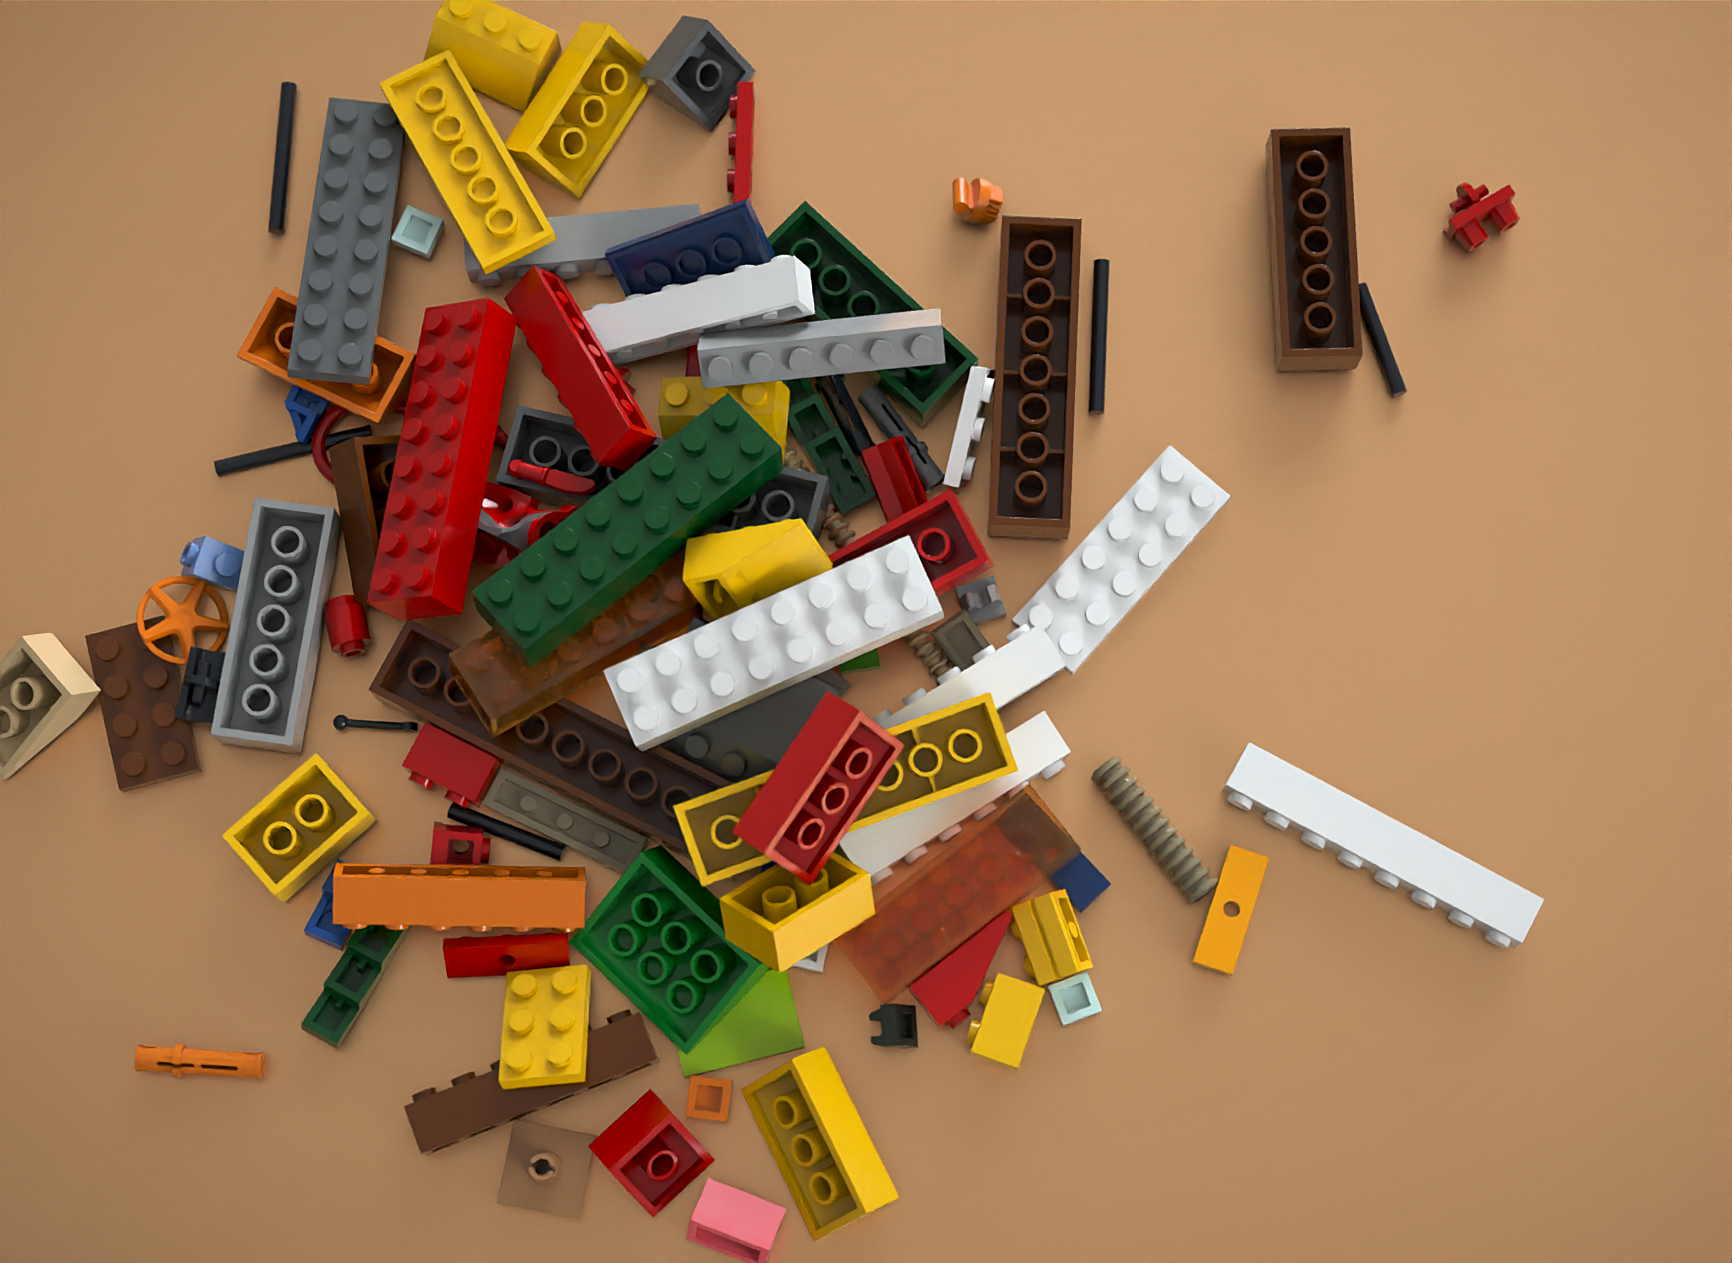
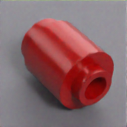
[323,595,372,658]

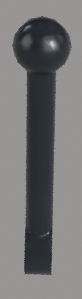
[333,715,418,733]

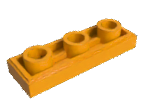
[1192,844,1270,976]

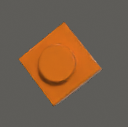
[685,1075,733,1123]

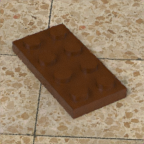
[85,615,202,792]

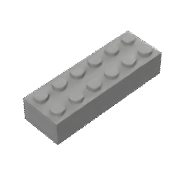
[211,498,342,754]

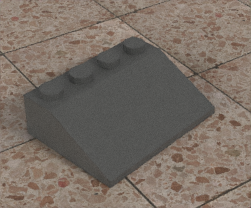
[659,615,842,783]

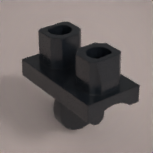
[175,646,226,725]

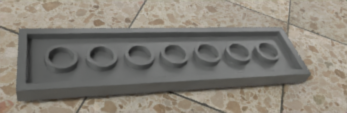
[287,97,405,385]

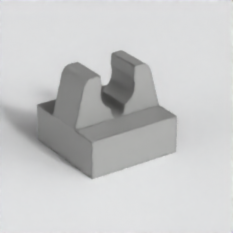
[955,576,1006,626]

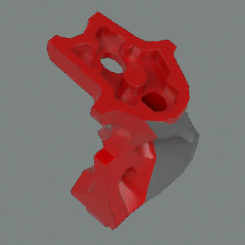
[472,482,580,569]

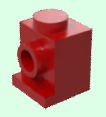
[430,821,491,865]

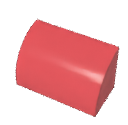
[686,1178,786,1263]

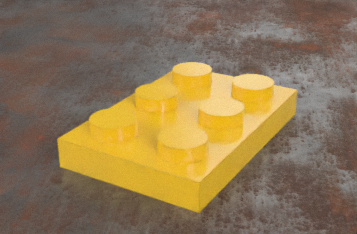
[499,964,591,1089]

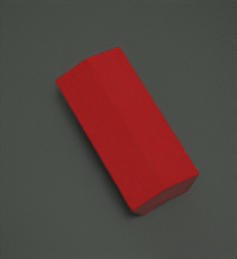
[859,436,928,523]

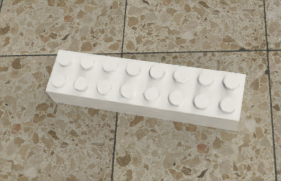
[603,535,944,752]

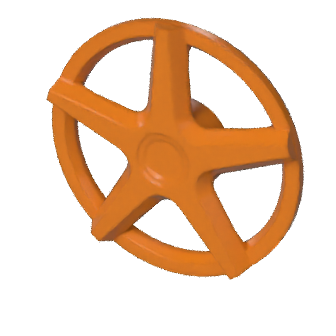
[136,576,229,665]

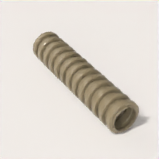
[1091,756,1219,903]

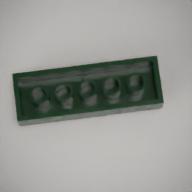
[768,201,978,428]

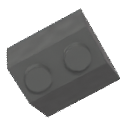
[638,15,755,131]

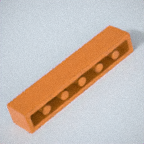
[333,863,586,933]

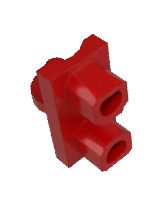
[1443,182,1520,253]

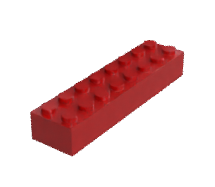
[367,297,517,621]

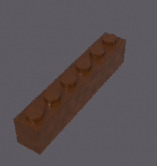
[404,1009,660,1155]

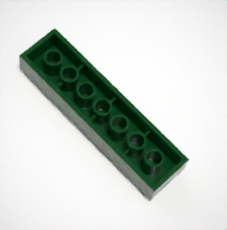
[471,393,783,669]

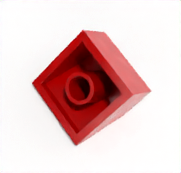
[588,1089,715,1217]

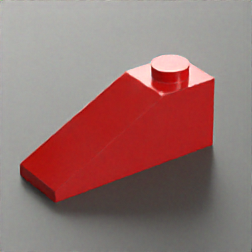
[909,910,1012,1030]

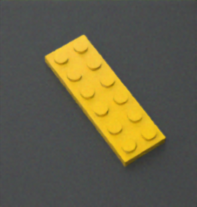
[379,49,556,275]

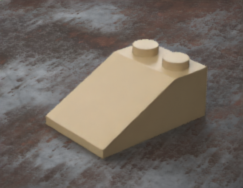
[0,633,101,779]

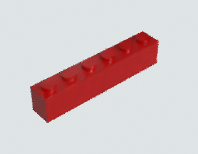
[504,265,657,472]

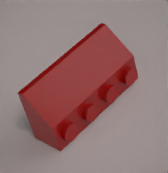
[732,691,905,885]

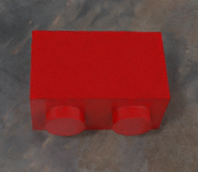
[402,722,502,809]

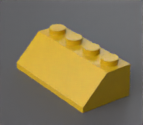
[504,21,650,198]
[741,1046,899,1241]

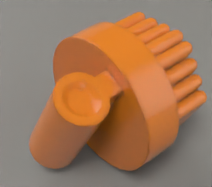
[952,178,1003,225]

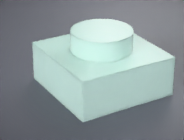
[391,205,445,259]
[1048,972,1102,1027]

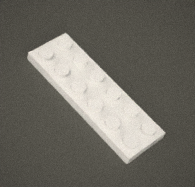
[1011,445,1231,675]

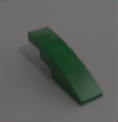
[781,378,877,515]
[301,925,412,1049]

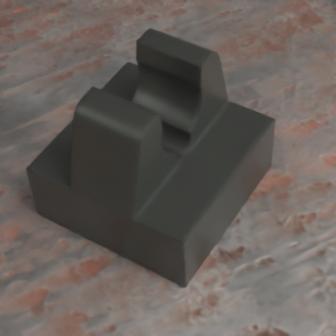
[869,1003,918,1049]

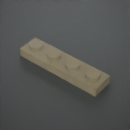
[482,768,648,874]

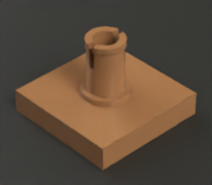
[497,1120,597,1219]

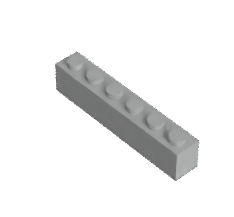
[463,204,701,286]
[697,308,945,388]

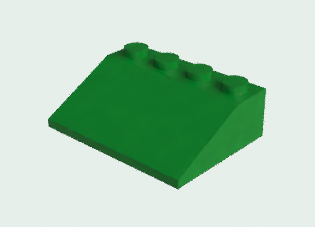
[570,845,770,1055]

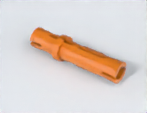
[135,1044,265,1079]

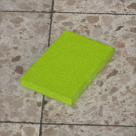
[676,969,805,1078]

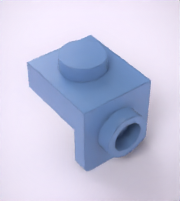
[180,536,244,591]

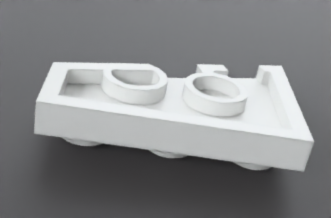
[943,366,995,488]

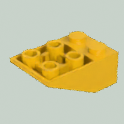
[683,518,833,621]

